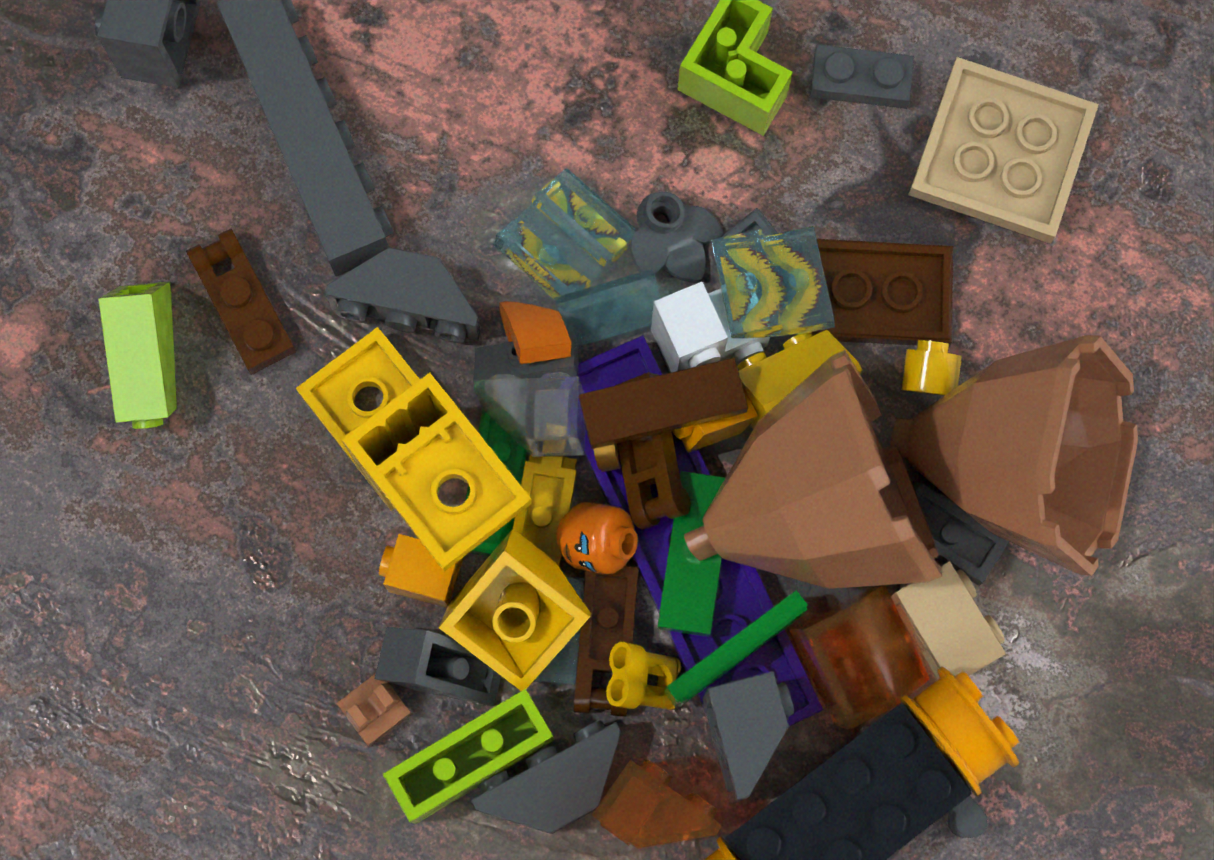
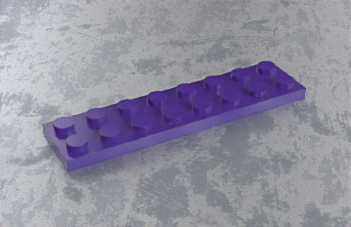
[552,335,824,727]

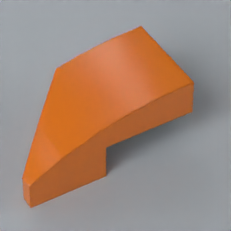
[499,301,571,364]

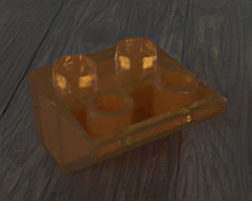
[789,585,930,729]
[591,759,722,851]

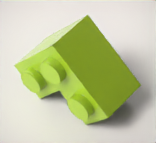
[677,0,793,136]

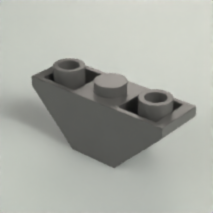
[325,247,480,343]
[471,720,621,834]

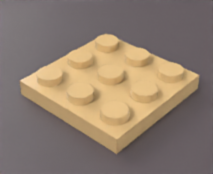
[908,57,1099,244]

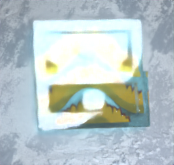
[493,168,637,310]
[711,226,835,338]

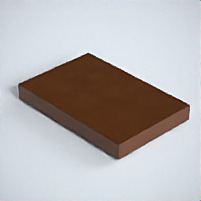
[798,238,953,346]

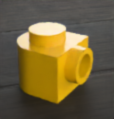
[901,340,962,395]

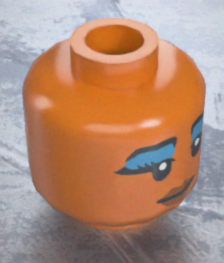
[556,502,638,574]

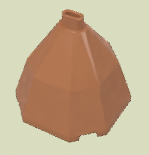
[890,335,1138,576]
[684,350,942,589]

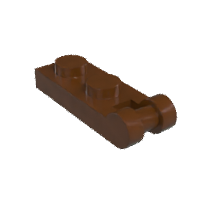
[186,228,296,375]
[615,372,691,530]
[573,566,639,717]

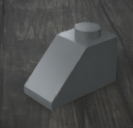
[374,627,501,706]

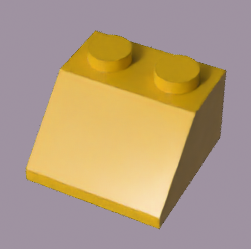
[737,330,862,429]
[439,529,591,691]

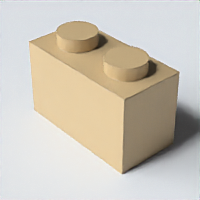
[888,561,1006,681]

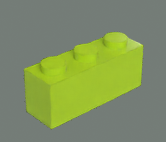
[383,689,555,824]

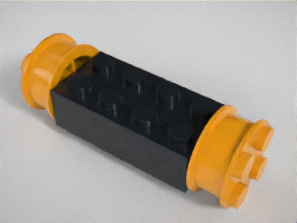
[704,666,1019,860]

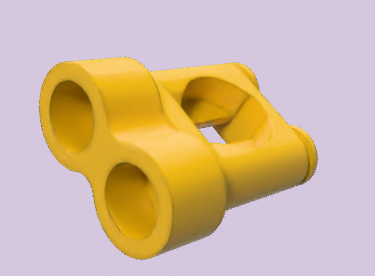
[606,642,681,710]

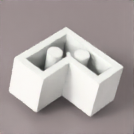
[651,278,772,373]

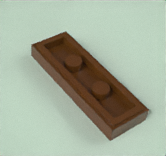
[579,358,748,449]

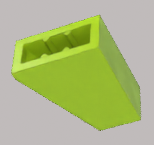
[98,281,177,429]

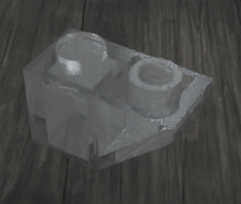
[474,372,585,457]

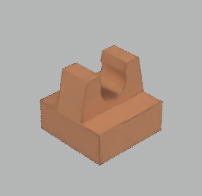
[336,673,413,747]

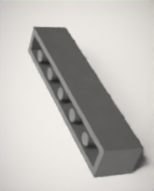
[216,0,394,277]

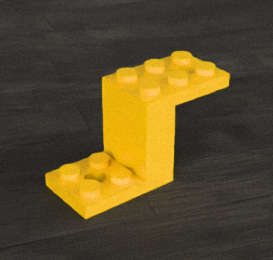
[295,327,532,572]

